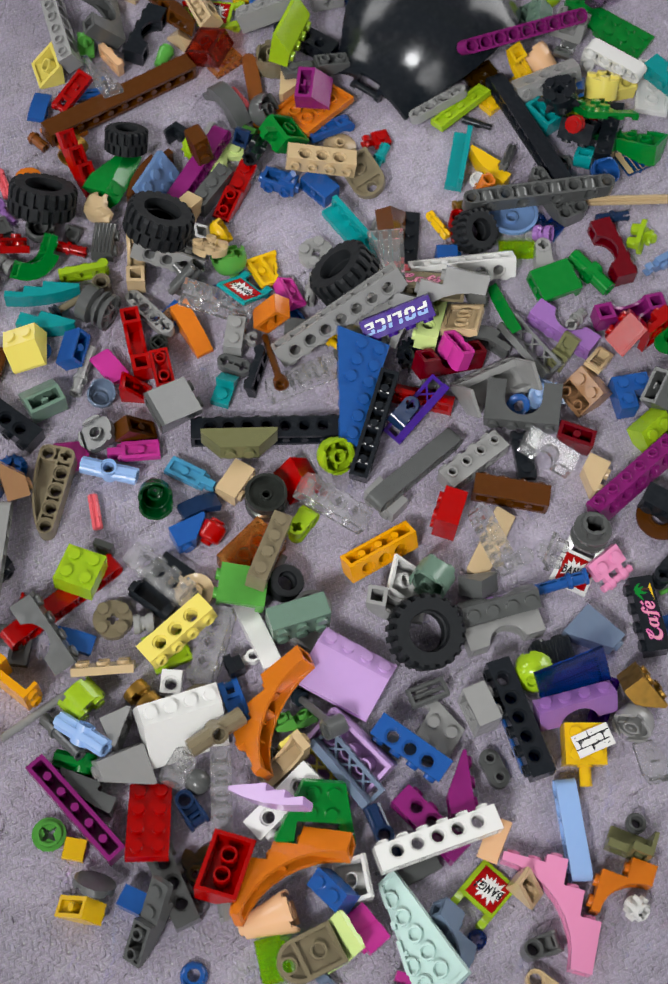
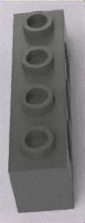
[146,842,203,933]

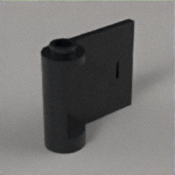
[128,551,197,621]

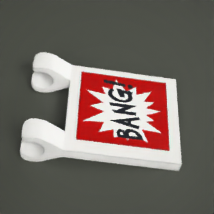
[548,535,604,597]

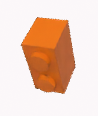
[253,293,290,334]

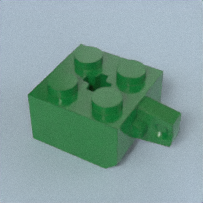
[258,114,310,154]

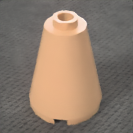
[525,40,557,73]
[238,889,301,940]

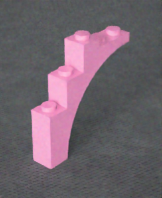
[499,849,601,978]

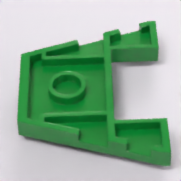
[572,99,639,120]
[273,778,356,843]

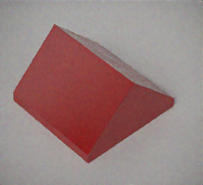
[273,457,324,505]

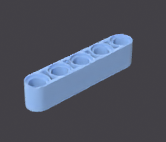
[552,778,593,883]

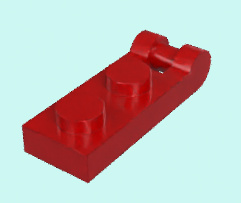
[51,69,94,112]

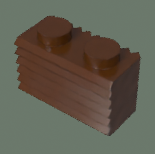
[184,124,214,166]

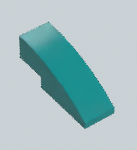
[15,311,77,337]

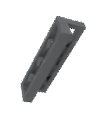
[496,312,564,379]

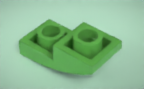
[275,708,318,732]

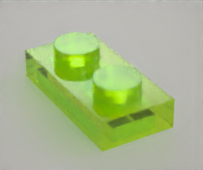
[498,240,534,259]

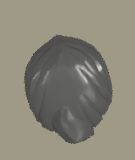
[25,221,55,244]

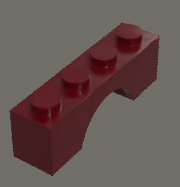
[587,216,638,287]
[411,340,487,380]

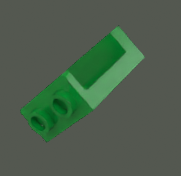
[526,258,583,303]

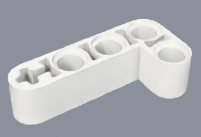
[580,38,647,84]

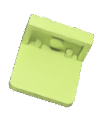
[327,910,365,975]

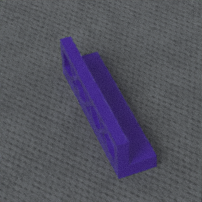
[383,374,450,445]

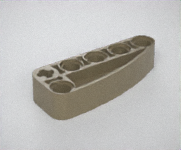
[32,444,78,541]

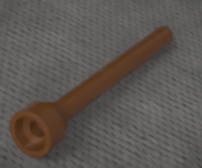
[262,334,289,391]

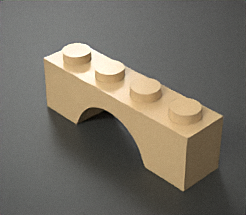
[126,234,146,293]

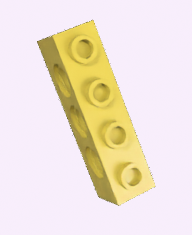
[136,593,218,670]

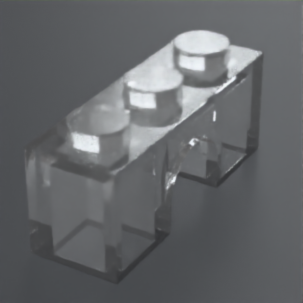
[517,425,580,479]

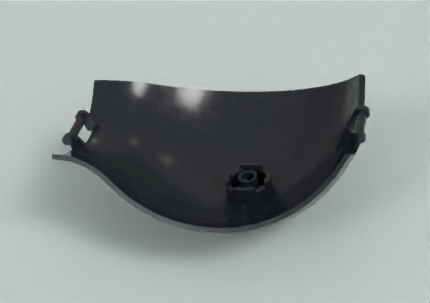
[336,0,521,120]

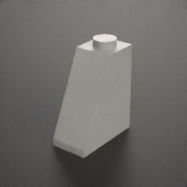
[91,742,157,784]

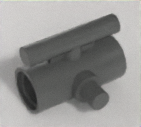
[168,259,205,296]

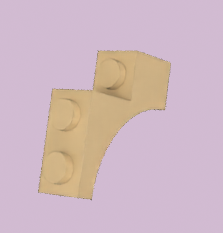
[257,729,311,789]

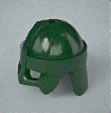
[138,477,173,520]

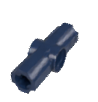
[363,802,402,857]

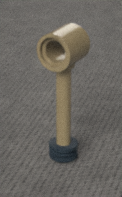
[48,273,112,316]

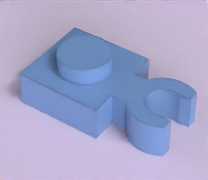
[642,251,668,276]

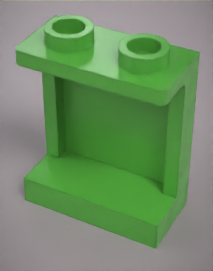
[212,562,268,613]

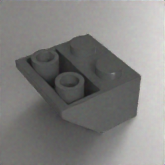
[640,366,668,413]

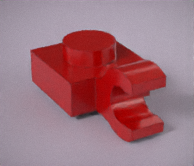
[360,129,392,150]

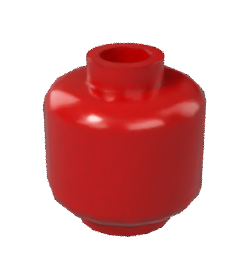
[199,517,226,547]

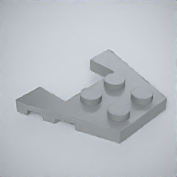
[382,683,465,764]

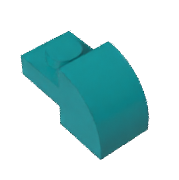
[573,146,595,170]

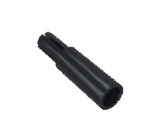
[461,116,492,130]

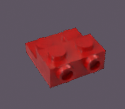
[0,233,30,254]
[637,304,668,352]

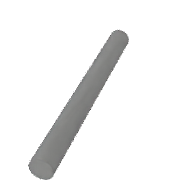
[0,687,69,742]

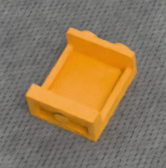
[0,653,43,711]

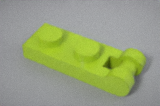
[58,258,110,283]

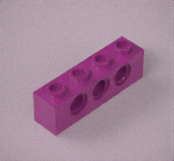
[390,784,471,866]

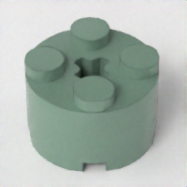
[409,554,455,599]

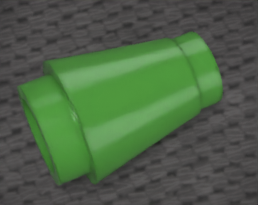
[154,43,174,67]

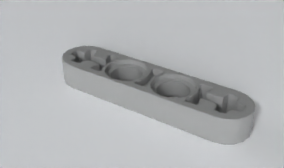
[409,84,467,125]
[125,290,175,338]

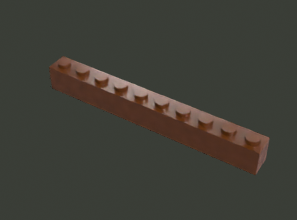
[40,53,197,147]

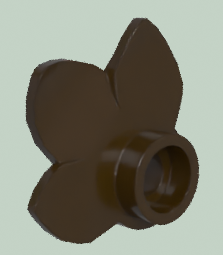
[181,844,209,886]

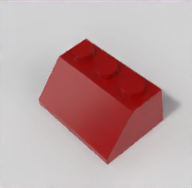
[194,828,257,904]

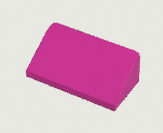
[272,277,307,311]
[89,349,129,385]

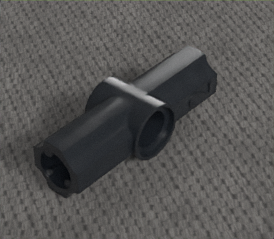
[242,134,269,166]

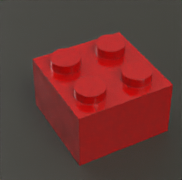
[429,485,468,541]

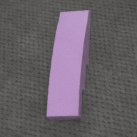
[228,782,313,812]

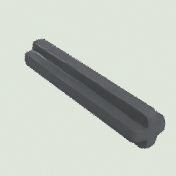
[498,143,516,172]

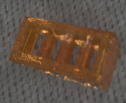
[207,46,243,79]

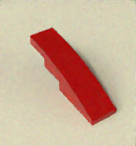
[55,128,95,199]

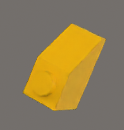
[54,895,107,926]

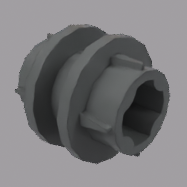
[570,511,612,554]

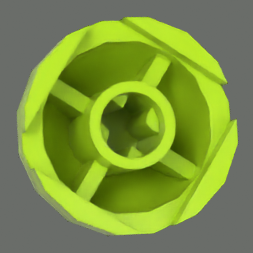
[316,436,355,475]
[514,651,555,693]

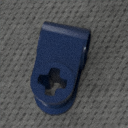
[387,396,420,431]
[175,790,210,833]

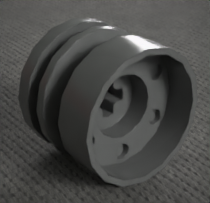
[74,283,121,331]

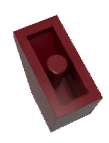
[556,419,597,456]

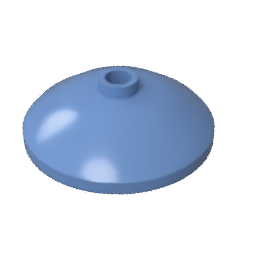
[489,197,538,235]

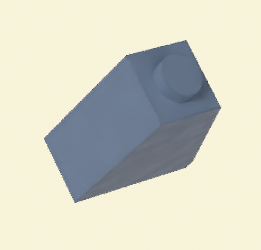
[562,604,626,655]

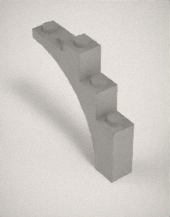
[386,265,490,349]

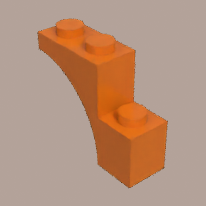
[586,857,658,916]

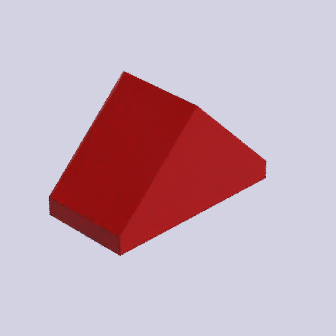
[119,371,152,404]

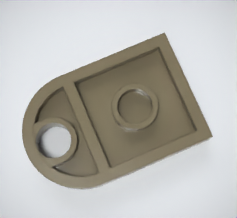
[345,146,386,199]
[276,920,349,984]

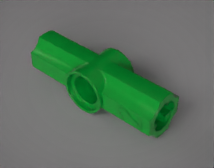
[568,249,615,296]
[52,749,98,778]

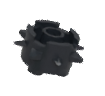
[537,74,584,115]

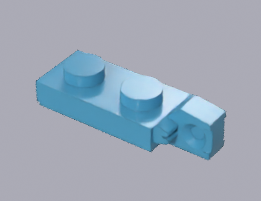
[164,456,216,492]

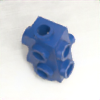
[258,166,301,198]

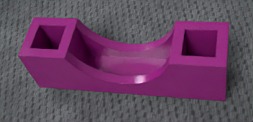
[590,292,667,331]

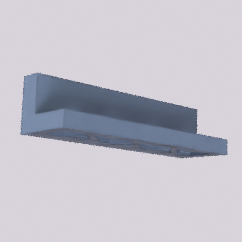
[310,734,386,809]

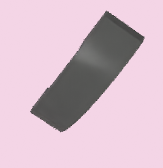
[553,39,578,60]

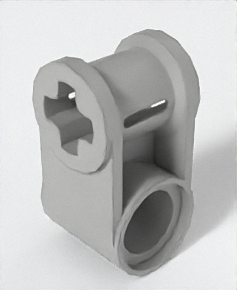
[532,238,554,269]

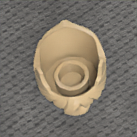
[83,192,114,224]

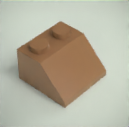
[0,461,33,502]

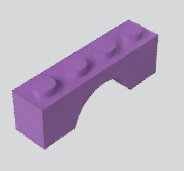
[526,298,601,360]
[532,680,618,732]

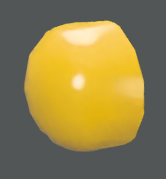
[209,218,233,243]

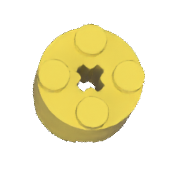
[584,70,620,101]

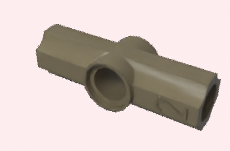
[185,707,247,757]

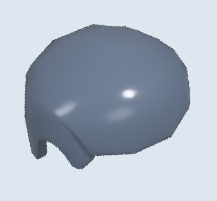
[87,378,116,409]

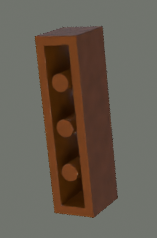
[471,472,552,514]

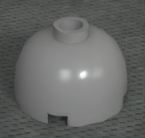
[612,702,655,743]

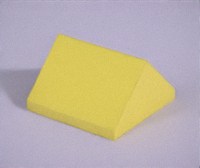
[31,42,65,89]

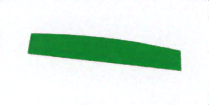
[489,283,522,334]

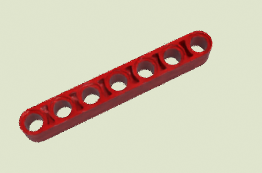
[0,554,123,651]

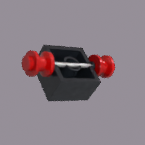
[557,114,602,148]

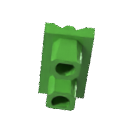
[77,32,95,62]

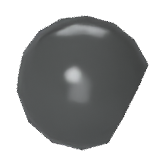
[184,768,211,795]

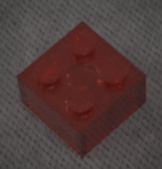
[185,27,234,68]

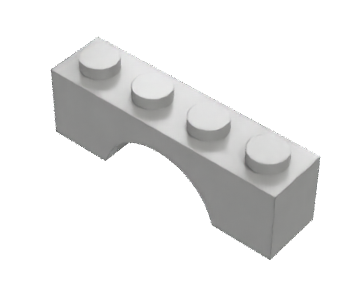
[462,609,546,658]

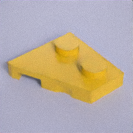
[246,250,278,290]

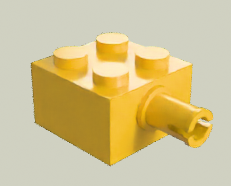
[560,722,608,787]

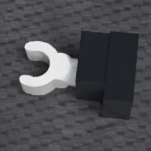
[222,649,259,678]

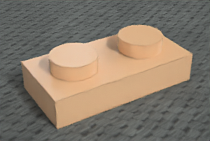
[98,42,125,77]

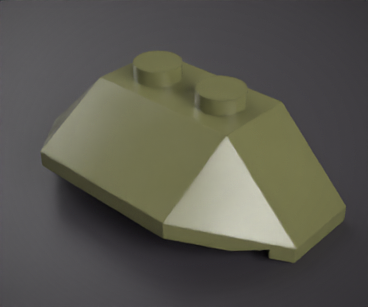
[200,427,278,459]

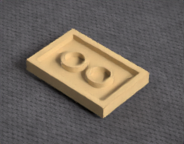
[440,304,485,337]
[70,657,136,677]

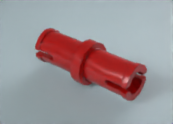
[54,240,88,258]

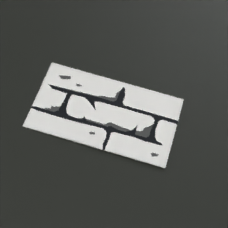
[571,722,616,759]

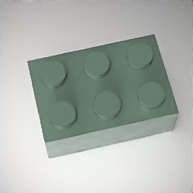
[265,591,331,644]

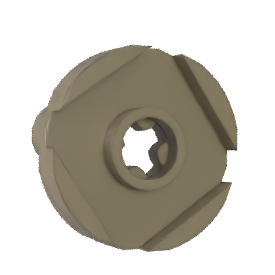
[92,600,133,641]

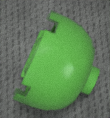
[210,245,247,278]

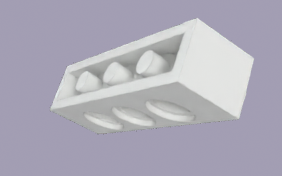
[243,760,323,841]

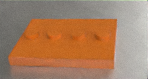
[276,84,354,138]

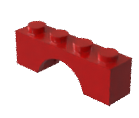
[119,306,153,381]

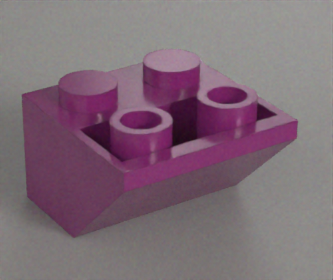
[294,66,333,110]

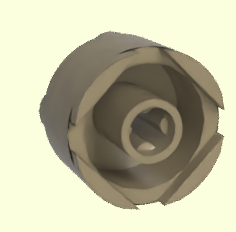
[256,39,281,79]

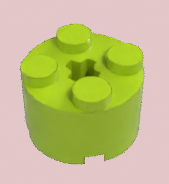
[57,676,105,721]

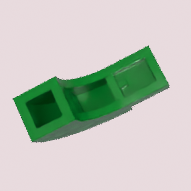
[10,233,59,281]

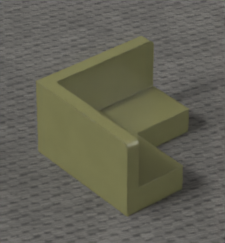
[603,826,660,862]

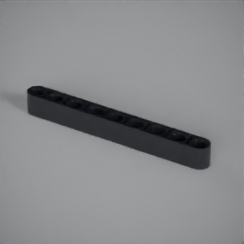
[485,72,572,179]

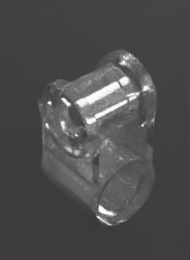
[159,747,196,791]

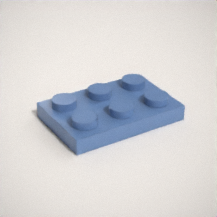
[132,150,180,194]

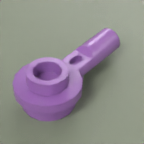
[0,198,18,226]

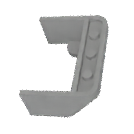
[450,357,543,418]

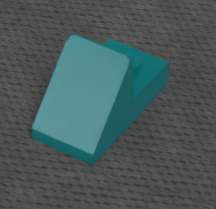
[210,372,240,409]

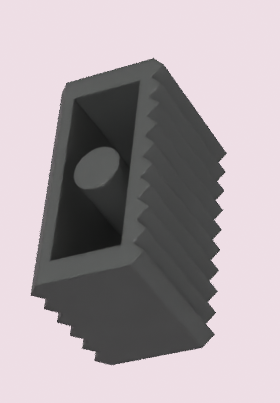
[90,222,120,262]

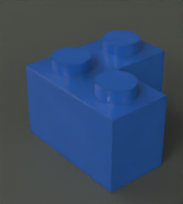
[607,372,649,420]

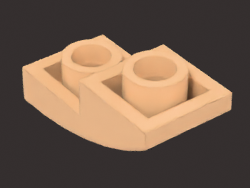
[477,818,512,865]

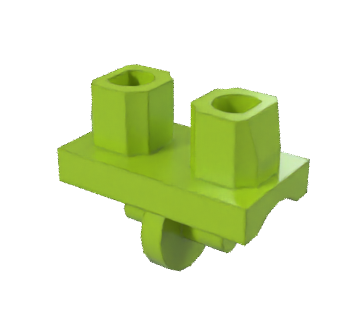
[626,219,657,255]

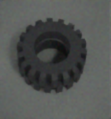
[104,122,148,158]
[450,208,499,255]

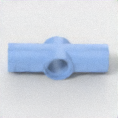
[79,456,140,485]
[53,711,112,757]

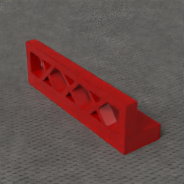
[392,384,455,416]

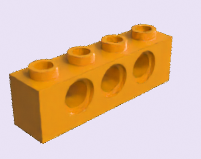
[340,520,418,584]

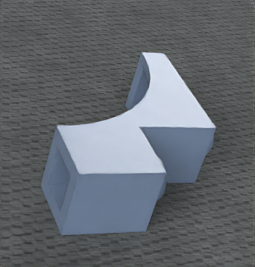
[429,897,477,984]

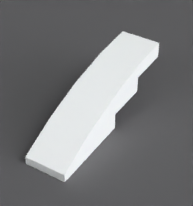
[232,605,281,671]

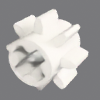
[623,894,651,922]

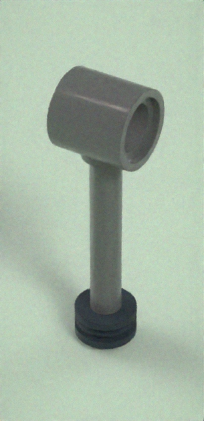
[291,688,349,741]

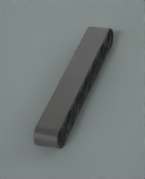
[365,428,463,513]

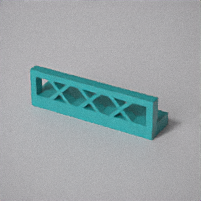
[444,125,473,192]
[322,195,379,256]

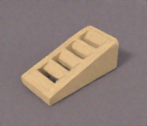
[583,346,614,374]

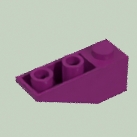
[445,749,478,819]

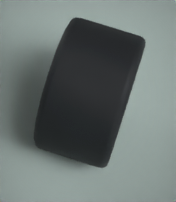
[267,564,304,602]

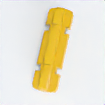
[425,210,451,240]

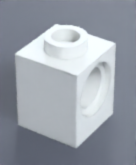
[159,669,183,698]

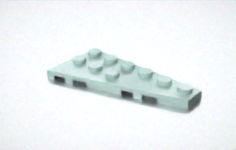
[378,871,472,984]

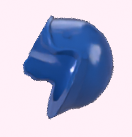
[589,157,620,182]

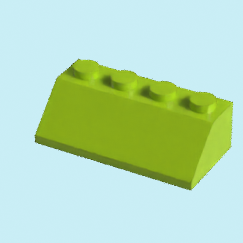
[268,0,311,67]

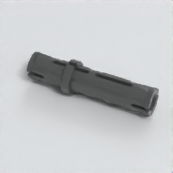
[39,713,86,761]

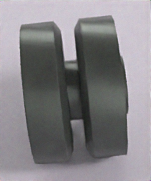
[245,473,287,522]

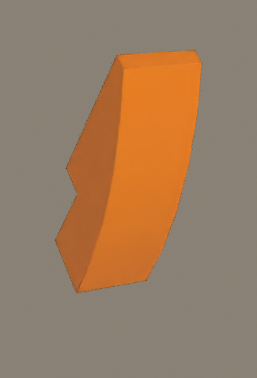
[169,299,213,359]

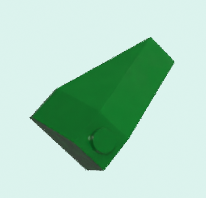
[615,129,668,167]
[82,156,142,209]

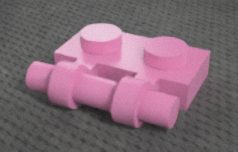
[585,544,633,593]

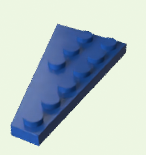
[336,325,390,447]

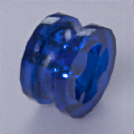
[467,929,487,951]

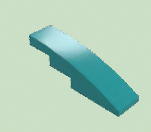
[4,281,81,307]

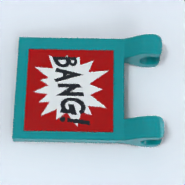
[216,270,273,306]

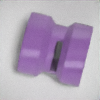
[532,224,554,243]

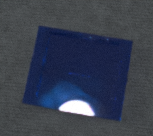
[533,645,613,698]

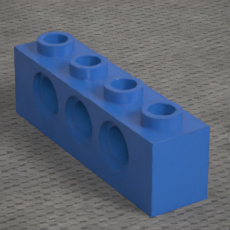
[370,712,453,784]

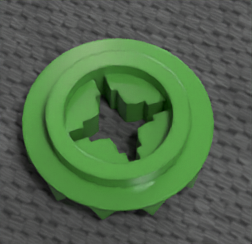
[32,817,67,852]

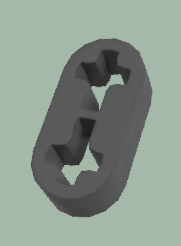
[217,353,250,378]

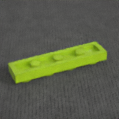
[430,83,491,132]

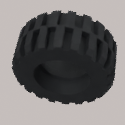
[7,173,78,225]
[122,190,195,253]
[309,240,380,306]
[385,593,466,672]

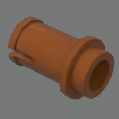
[27,132,50,153]

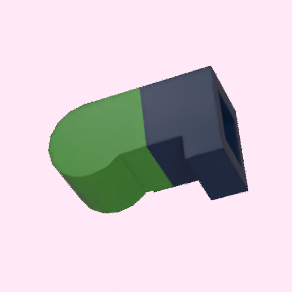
[232,124,258,149]

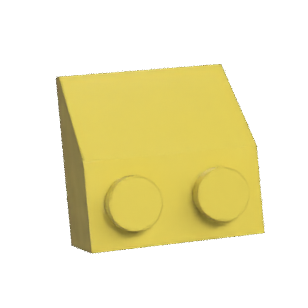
[3,322,47,374]

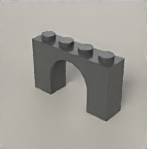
[82,0,126,51]
[483,377,563,434]

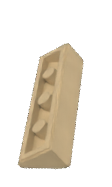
[467,506,516,574]

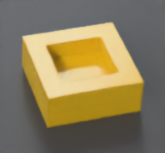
[61,836,88,863]

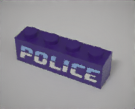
[359,293,436,341]

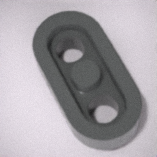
[478,749,510,790]

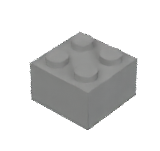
[457,680,503,738]

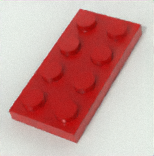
[124,784,173,862]

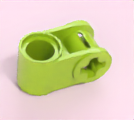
[288,505,320,543]

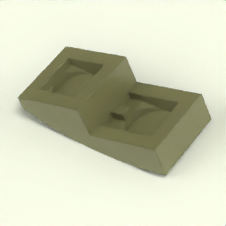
[547,330,582,373]

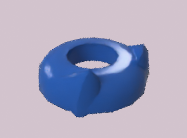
[506,393,530,415]
[180,961,208,984]

